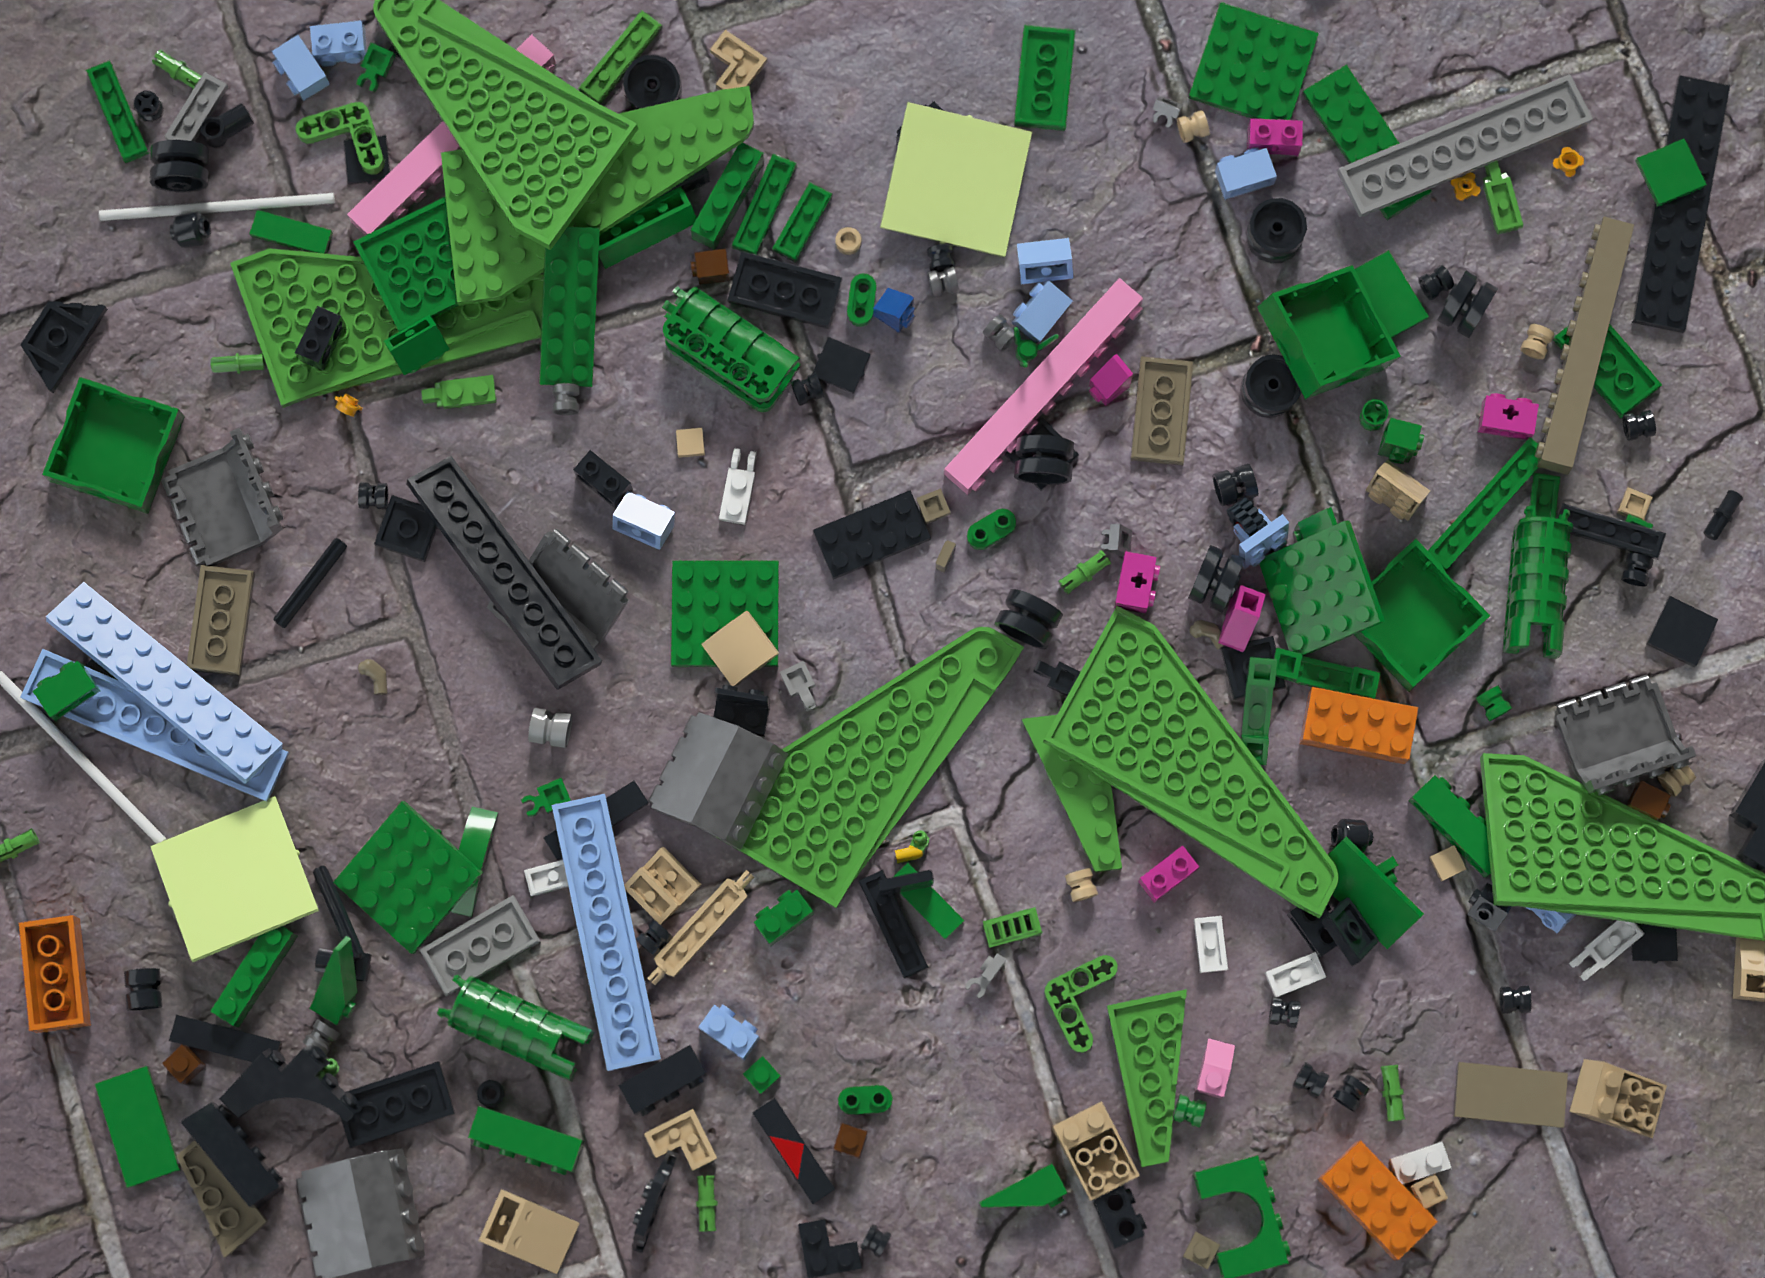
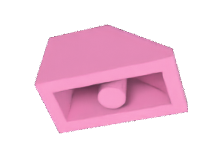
[1194,1038,1235,1099]

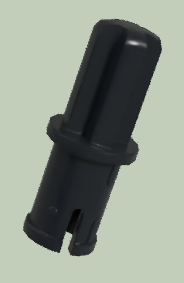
[1703,490,1743,541]

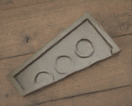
[177,1140,269,1258]

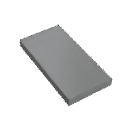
[419,895,541,997]

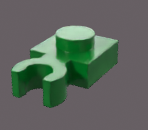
[357,43,396,92]
[521,778,571,817]

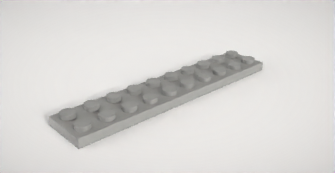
[1337,74,1593,218]

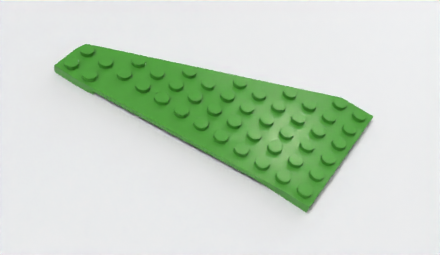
[373,0,638,250]
[441,86,754,305]
[230,248,544,408]
[1043,606,1338,918]
[711,627,1024,909]
[1480,753,1765,941]

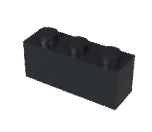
[618,1045,707,1117]

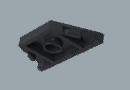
[20,301,108,393]
[632,1150,678,1254]

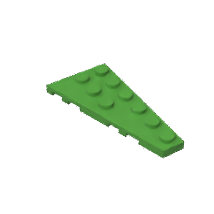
[1021,715,1122,872]
[1106,989,1187,1167]

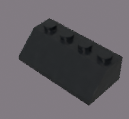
[180,1102,284,1209]

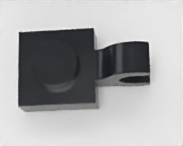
[1033,660,1080,696]

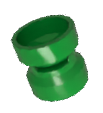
[1359,399,1389,431]
[1476,685,1512,722]
[1173,1094,1207,1128]

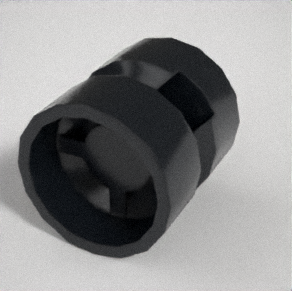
[1212,464,1259,507]
[124,968,162,1011]

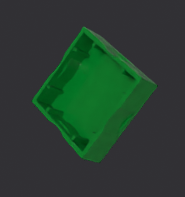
[1257,265,1401,399]
[42,377,185,514]
[1354,539,1490,692]

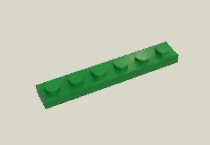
[1428,437,1539,571]

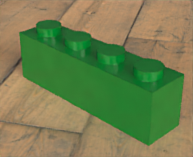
[690,143,764,250]
[598,187,697,269]
[1408,775,1491,878]
[210,926,298,1028]
[468,1106,585,1176]

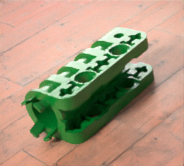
[662,287,801,412]
[1503,505,1573,659]
[437,974,595,1082]

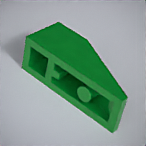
[309,936,357,1025]
[979,1164,1067,1208]

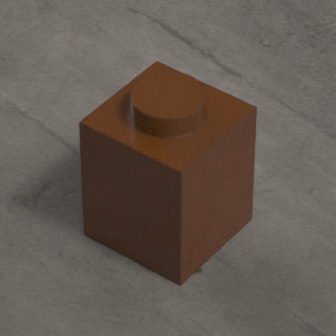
[691,249,730,285]
[1626,781,1671,820]
[162,1045,206,1085]
[833,1123,868,1159]

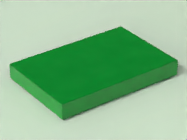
[1355,250,1429,338]

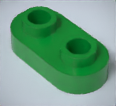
[847,273,877,327]
[967,509,1016,550]
[838,1085,893,1115]

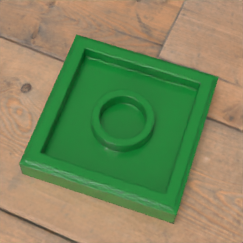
[1635,139,1707,207]

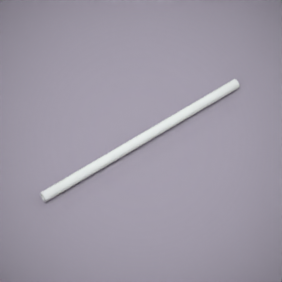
[99,193,335,221]
[0,671,167,844]

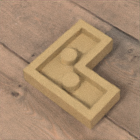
[710,30,767,90]
[644,1109,718,1171]

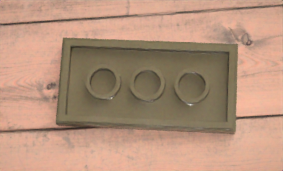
[1131,356,1193,466]
[187,565,255,676]
[1453,1062,1568,1128]

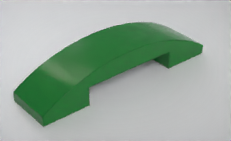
[1274,648,1380,699]
[1241,657,1277,765]
[450,807,499,917]

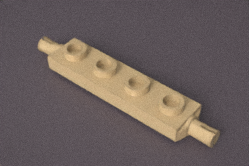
[647,870,754,986]

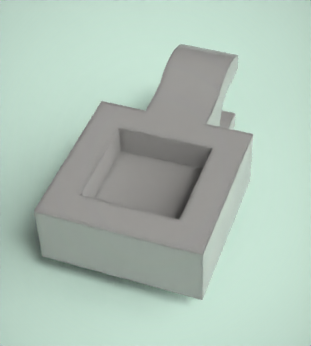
[780,661,817,712]
[965,953,1006,999]

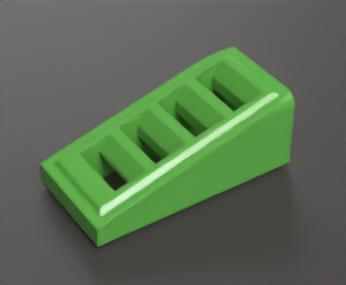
[983,907,1042,948]

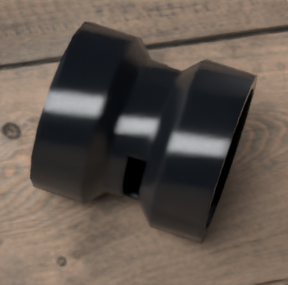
[1418,265,1454,300]
[791,373,824,406]
[1623,410,1656,441]
[358,482,388,510]
[1621,553,1654,587]
[636,919,673,957]
[1499,986,1532,1014]
[1269,997,1300,1028]
[1292,1062,1330,1099]
[1332,1074,1370,1112]

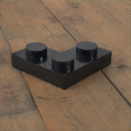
[798,1219,862,1278]

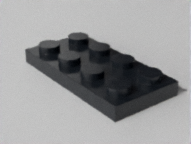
[727,251,842,329]
[813,490,931,580]
[340,1061,456,1148]

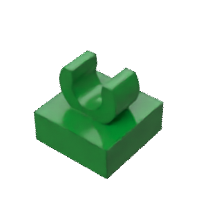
[1377,856,1398,884]

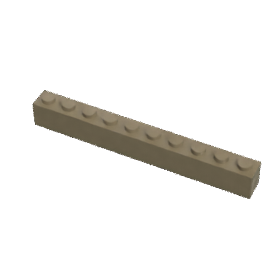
[1535,217,1634,475]

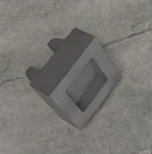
[1153,96,1183,128]
[1101,524,1132,556]

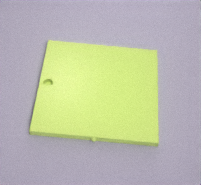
[880,102,1032,257]
[150,796,319,962]

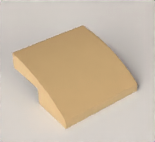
[701,611,779,687]
[624,847,702,925]

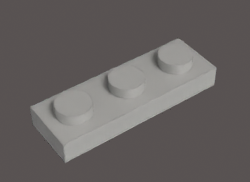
[164,72,229,142]

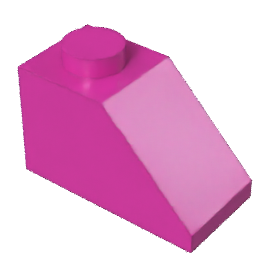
[1089,354,1133,406]

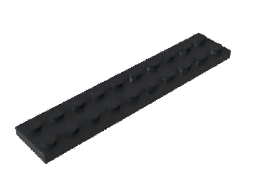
[1632,75,1730,333]
[406,456,602,690]

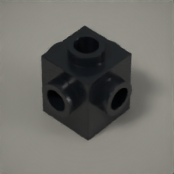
[1467,882,1512,931]

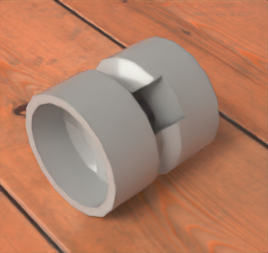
[528,708,572,748]

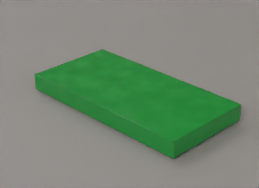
[1014,25,1075,131]
[1552,323,1662,419]
[1328,837,1424,950]
[95,1066,181,1188]

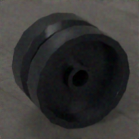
[623,54,682,110]
[150,140,209,192]
[1246,198,1307,263]
[1437,270,1498,338]
[1240,354,1302,418]
[1014,435,1074,485]
[1188,545,1245,613]
[994,589,1063,649]

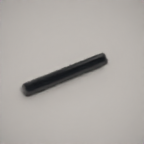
[273,538,347,628]
[313,865,365,962]

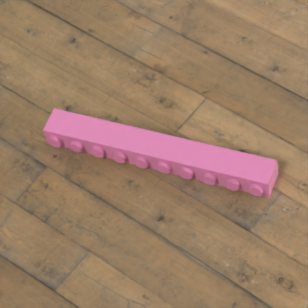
[347,34,556,236]
[944,278,1143,495]

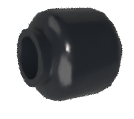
[170,212,211,248]
[1331,819,1373,853]

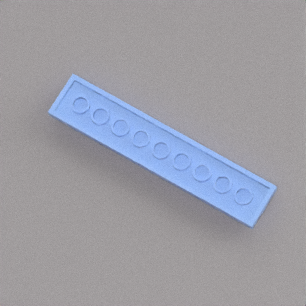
[46,582,283,784]
[20,649,289,802]
[552,794,661,1071]

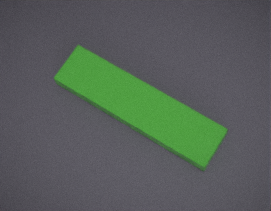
[578,10,663,105]

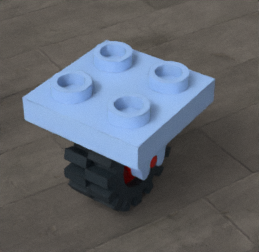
[1227,498,1289,569]

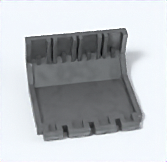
[161,428,284,566]
[486,528,629,650]
[1554,675,1696,795]
[648,712,788,850]
[296,1148,425,1278]

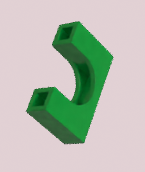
[1192,1155,1291,1278]

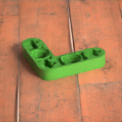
[296,102,385,174]
[1044,955,1118,1053]

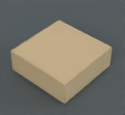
[676,428,705,458]
[1617,487,1652,520]
[1429,845,1466,882]
[1410,1174,1448,1210]

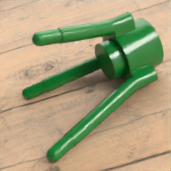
[1014,327,1059,368]

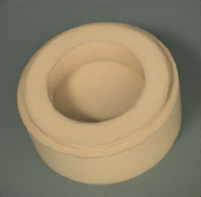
[835,227,861,255]

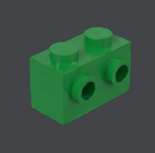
[384,315,450,376]
[1378,418,1424,464]
[33,661,101,721]
[754,890,814,947]

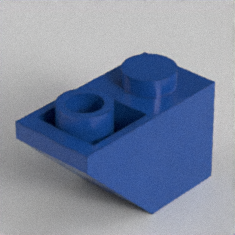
[873,288,915,333]

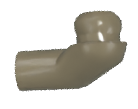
[1190,620,1225,650]
[358,659,387,695]

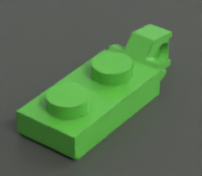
[1483,161,1523,234]
[421,375,497,409]

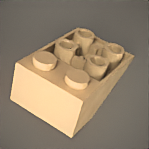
[1366,460,1430,521]
[1733,937,1765,1002]
[1570,1059,1667,1138]
[1052,1101,1140,1201]
[479,1189,580,1274]

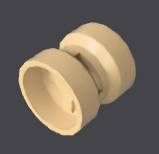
[1177,110,1210,143]
[1520,324,1554,360]
[1657,766,1696,797]
[1065,868,1098,902]

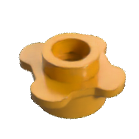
[1553,147,1584,177]
[1450,172,1480,201]
[335,394,363,417]

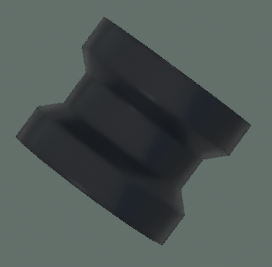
[133,90,164,122]
[927,244,955,272]
[860,1224,892,1258]

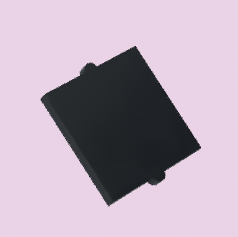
[344,135,390,185]
[813,337,871,394]
[1631,923,1678,964]

